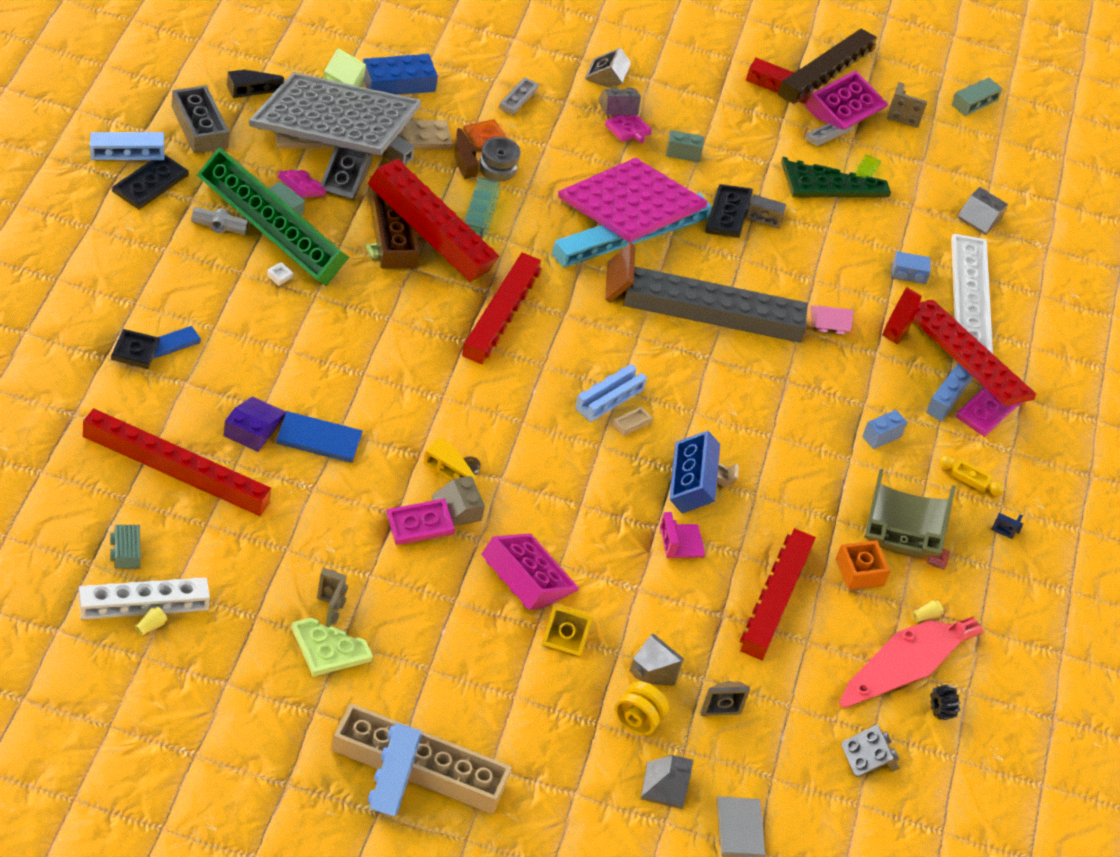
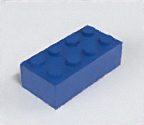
[363,54,438,95]
[669,430,720,513]

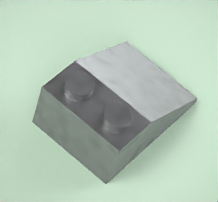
[321,145,373,200]

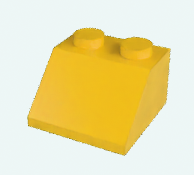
[542,603,594,657]

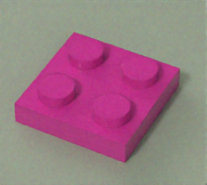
[277,170,326,197]

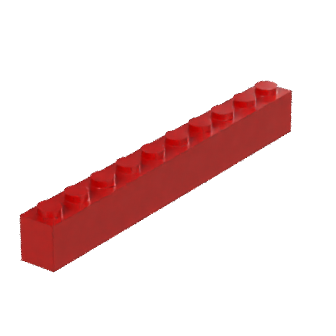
[82,408,271,516]

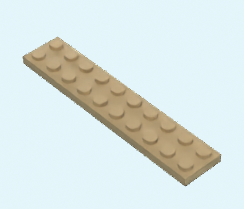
[275,120,452,149]

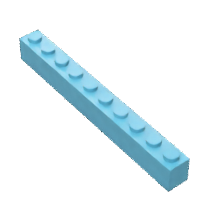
[552,193,712,268]

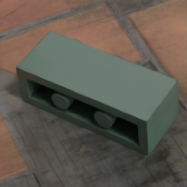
[951,78,1003,116]

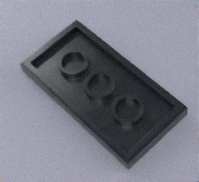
[112,154,189,210]
[705,184,753,238]

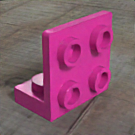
[660,512,705,558]

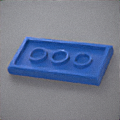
[276,411,363,463]

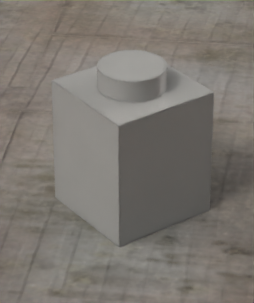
[386,136,415,165]

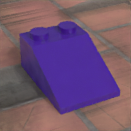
[223,396,286,452]

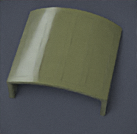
[864,469,956,557]

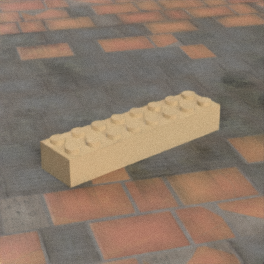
[331,703,512,814]

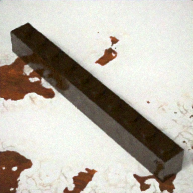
[777,28,877,104]

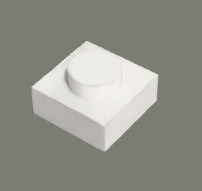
[267,262,293,286]

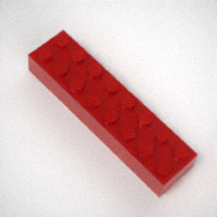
[367,158,500,282]

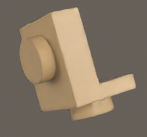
[717,462,739,487]

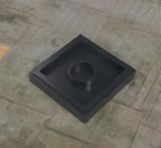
[111,329,160,369]

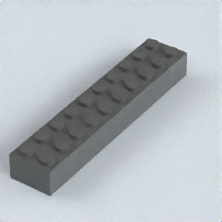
[623,267,808,343]

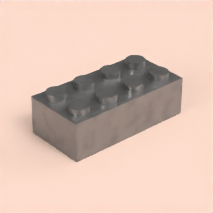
[171,85,229,153]

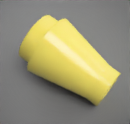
[912,600,944,623]
[135,607,167,636]

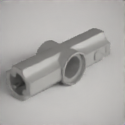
[191,207,249,235]

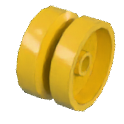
[614,681,669,736]

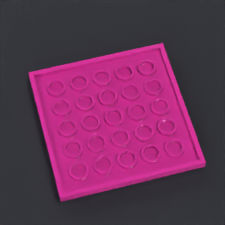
[558,158,708,243]

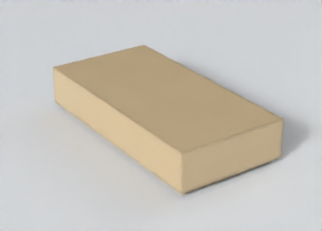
[611,406,653,437]

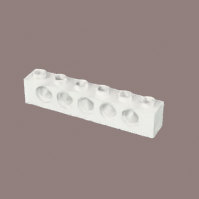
[79,577,210,620]

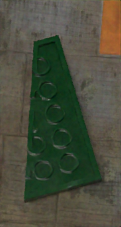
[781,157,891,197]

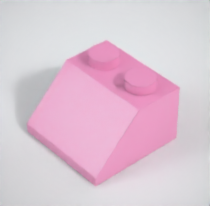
[810,305,854,334]

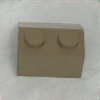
[431,476,485,526]

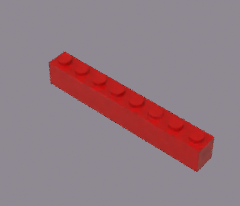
[462,252,542,364]
[739,528,816,661]

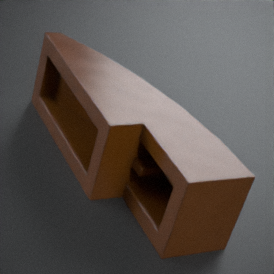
[454,128,479,179]

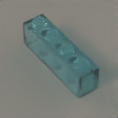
[464,177,501,240]

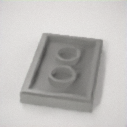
[716,796,765,857]

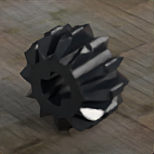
[930,685,961,720]

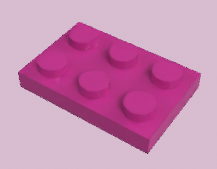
[386,498,455,545]

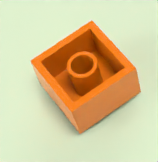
[835,540,890,590]

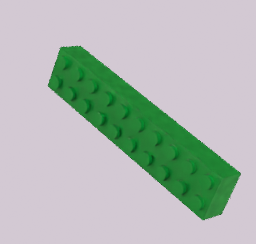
[197,147,350,286]

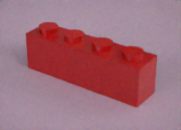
[746,57,813,104]

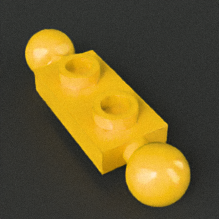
[939,455,1005,497]

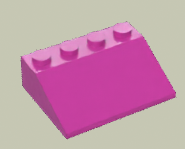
[805,70,889,130]
[481,533,579,610]

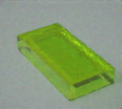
[855,154,881,178]

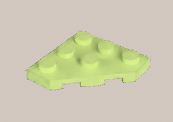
[291,618,373,677]

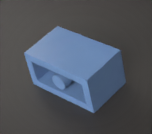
[892,251,931,284]
[862,410,907,449]

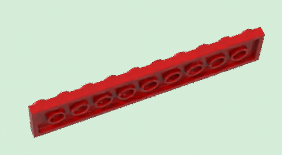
[913,300,1036,406]

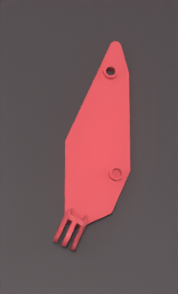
[840,616,983,708]

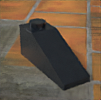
[227,69,284,98]

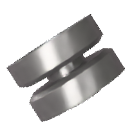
[479,137,521,181]

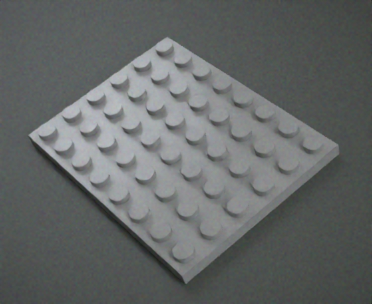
[249,72,421,156]

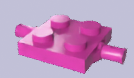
[605,115,652,143]

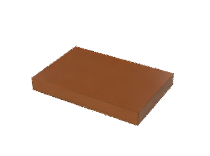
[605,243,636,302]

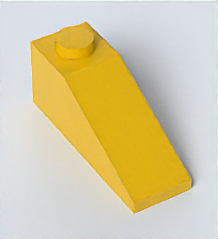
[423,437,476,482]

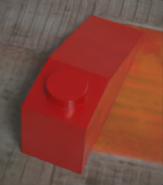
[882,287,922,344]

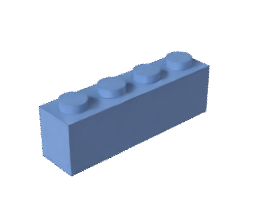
[926,363,973,421]

